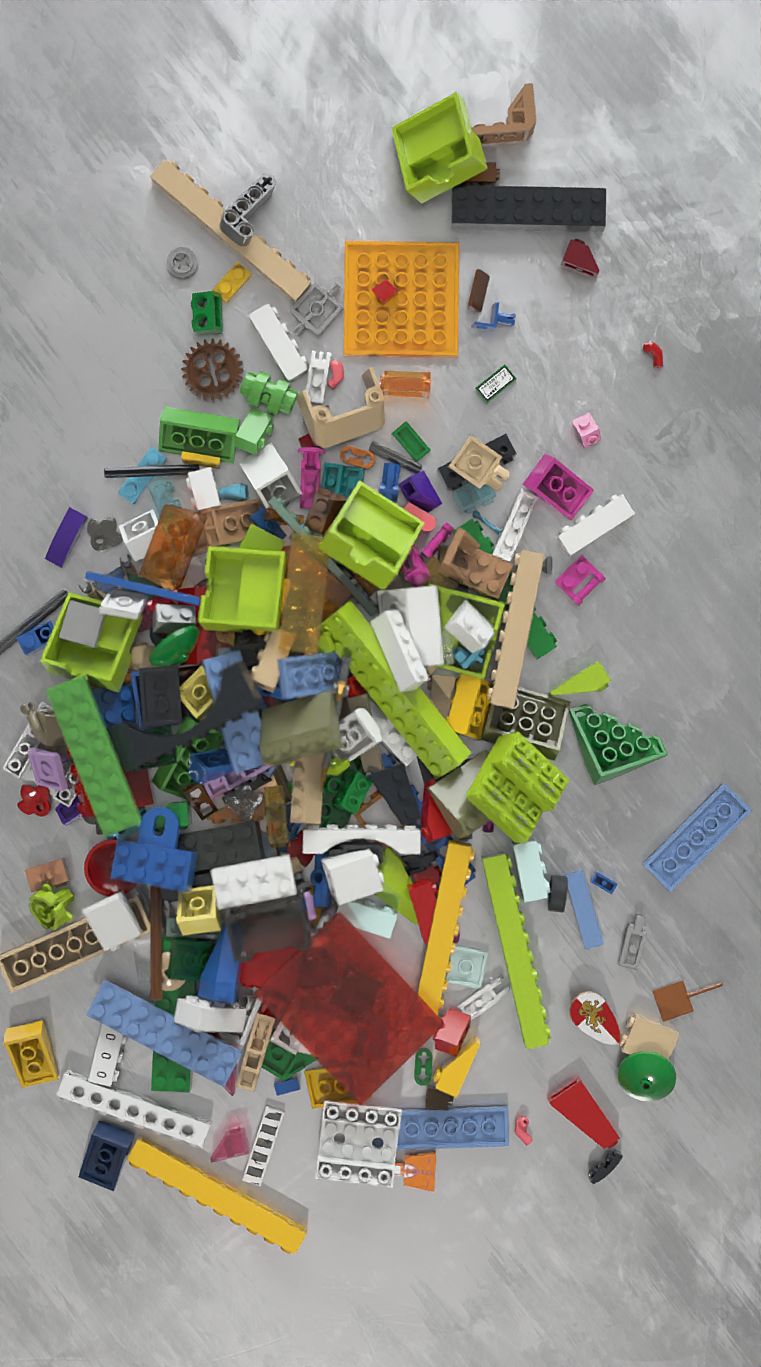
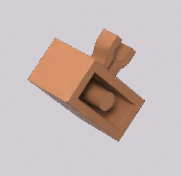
[25,858,71,892]

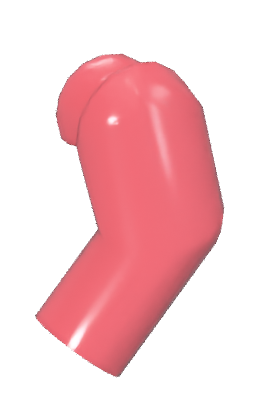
[327,360,344,390]
[514,1117,533,1146]

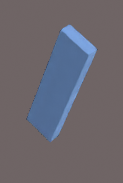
[564,870,604,950]

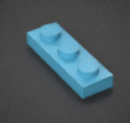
[117,447,167,505]

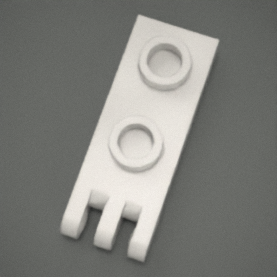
[306,350,331,405]

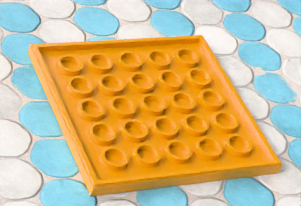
[344,241,459,357]

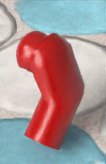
[643,341,663,368]

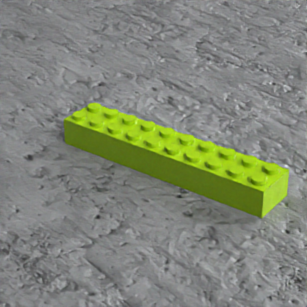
[316,600,471,779]
[481,851,552,1050]

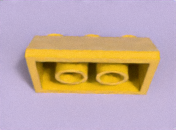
[446,674,493,741]

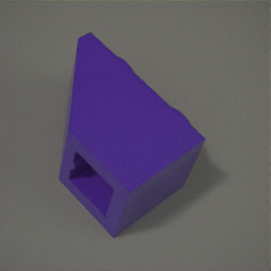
[398,470,443,513]

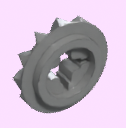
[167,247,198,278]

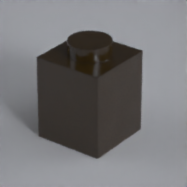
[425,1085,454,1111]

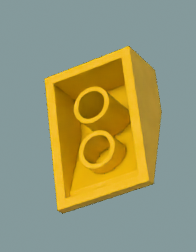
[4,1020,59,1088]
[433,1036,480,1097]
[304,1061,372,1109]

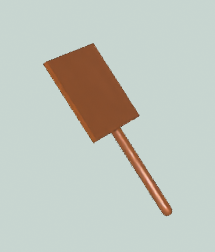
[652,980,723,1022]

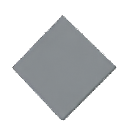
[59,600,106,648]

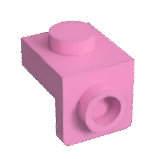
[572,413,601,448]

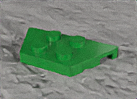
[262,1028,319,1081]

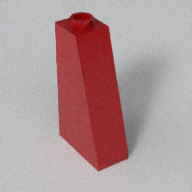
[548,1077,620,1149]

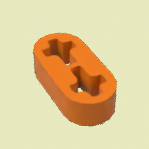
[340,446,375,470]

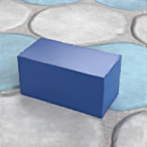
[590,871,618,894]
[274,1076,301,1096]

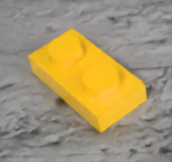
[212,261,252,303]

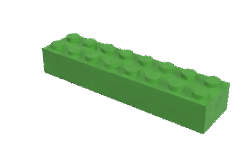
[46,674,142,837]

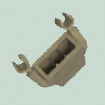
[20,702,67,754]

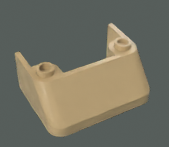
[296,367,385,449]

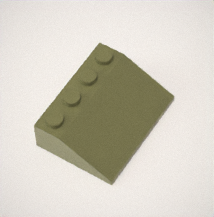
[481,687,571,761]
[260,690,343,767]
[428,750,490,839]

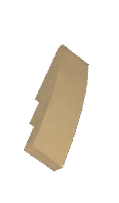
[235,1013,276,1092]

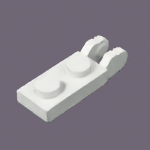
[457,976,511,1021]

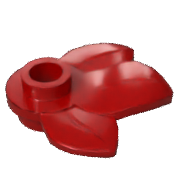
[17,785,51,817]
[286,830,315,867]

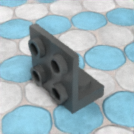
[234,629,267,666]

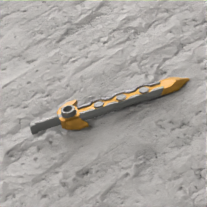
[320,656,352,792]

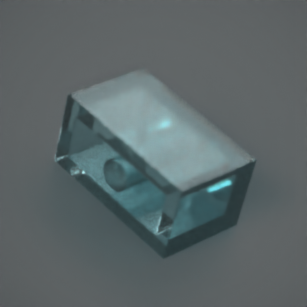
[451,483,497,515]

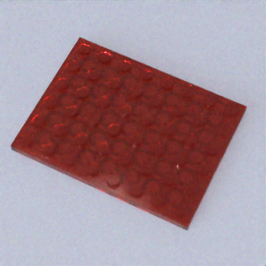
[254,911,445,1106]

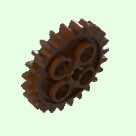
[181,338,244,402]

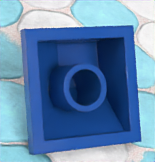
[189,748,233,784]

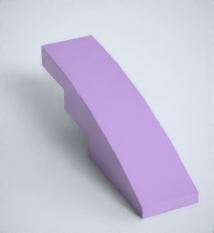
[203,765,271,800]

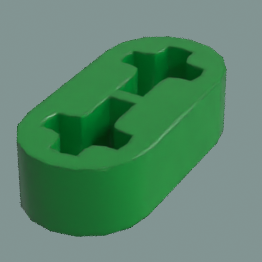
[414,1048,433,1086]

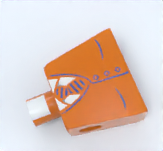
[394,1150,436,1192]

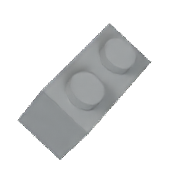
[152,604,196,633]

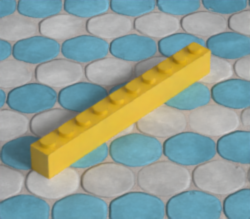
[411,839,475,1034]
[127,1136,307,1254]

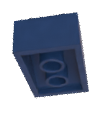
[78,1120,135,1191]

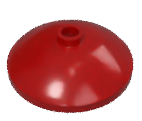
[84,839,138,897]

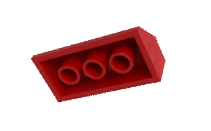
[177,587,218,665]

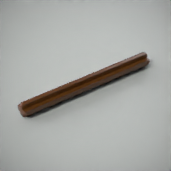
[150,886,162,1001]

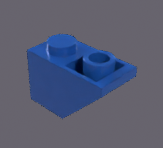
[16,620,54,656]

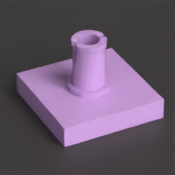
[27,747,69,791]

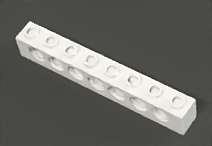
[57,1070,212,1148]

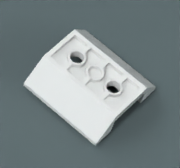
[376,586,444,666]
[2,702,76,807]
[315,1100,402,1188]

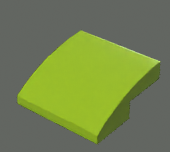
[238,524,286,551]

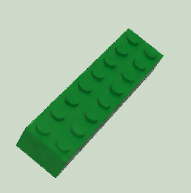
[151,933,198,1093]

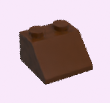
[303,487,348,535]

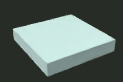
[445,945,489,990]

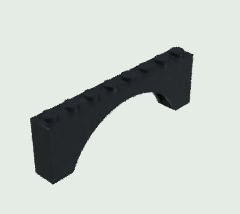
[107,661,264,773]

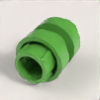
[240,371,298,415]

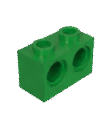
[191,291,223,335]
[332,770,372,815]

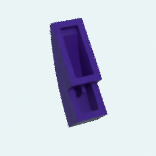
[45,507,89,568]

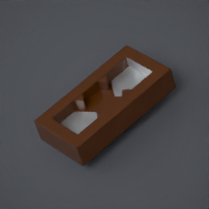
[182,782,218,821]

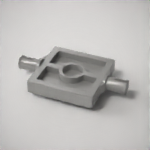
[290,282,344,336]

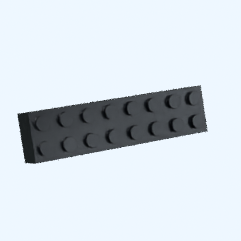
[451,185,606,232]

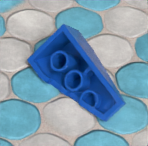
[198,921,246,1003]

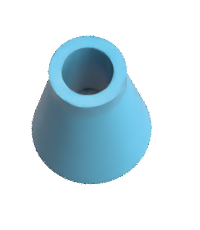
[219,483,249,502]

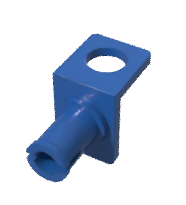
[471,302,516,331]

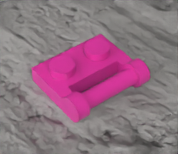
[421,522,455,559]
[555,555,606,606]

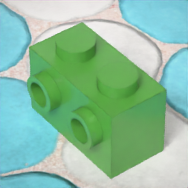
[235,407,274,455]

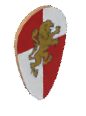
[569,991,620,1045]

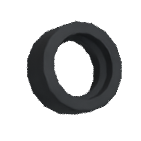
[548,875,568,913]

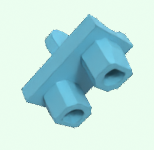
[451,643,488,669]

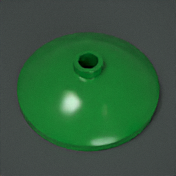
[149,626,200,667]
[618,1051,676,1101]

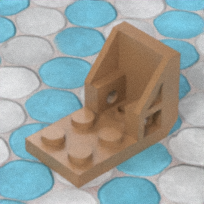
[471,83,536,145]
[183,498,262,556]
[438,528,513,601]

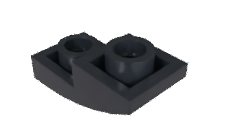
[588,1149,623,1184]

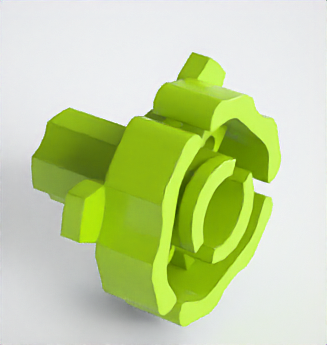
[28,883,74,931]

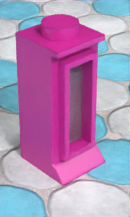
[401,543,431,588]

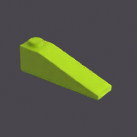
[374,847,418,925]

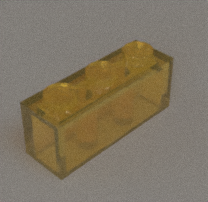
[264,785,290,848]

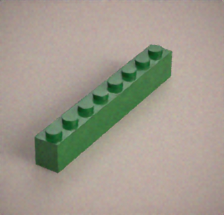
[452,519,557,660]

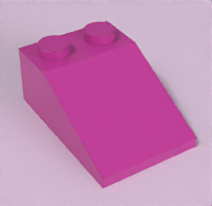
[522,454,594,521]

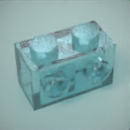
[147,478,183,523]

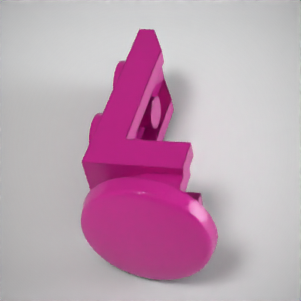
[297,447,326,509]

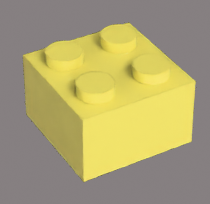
[177,885,221,935]

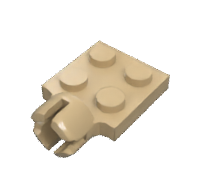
[448,435,510,490]

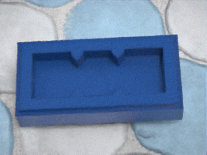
[248,506,287,540]

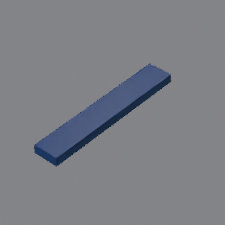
[85,571,201,606]

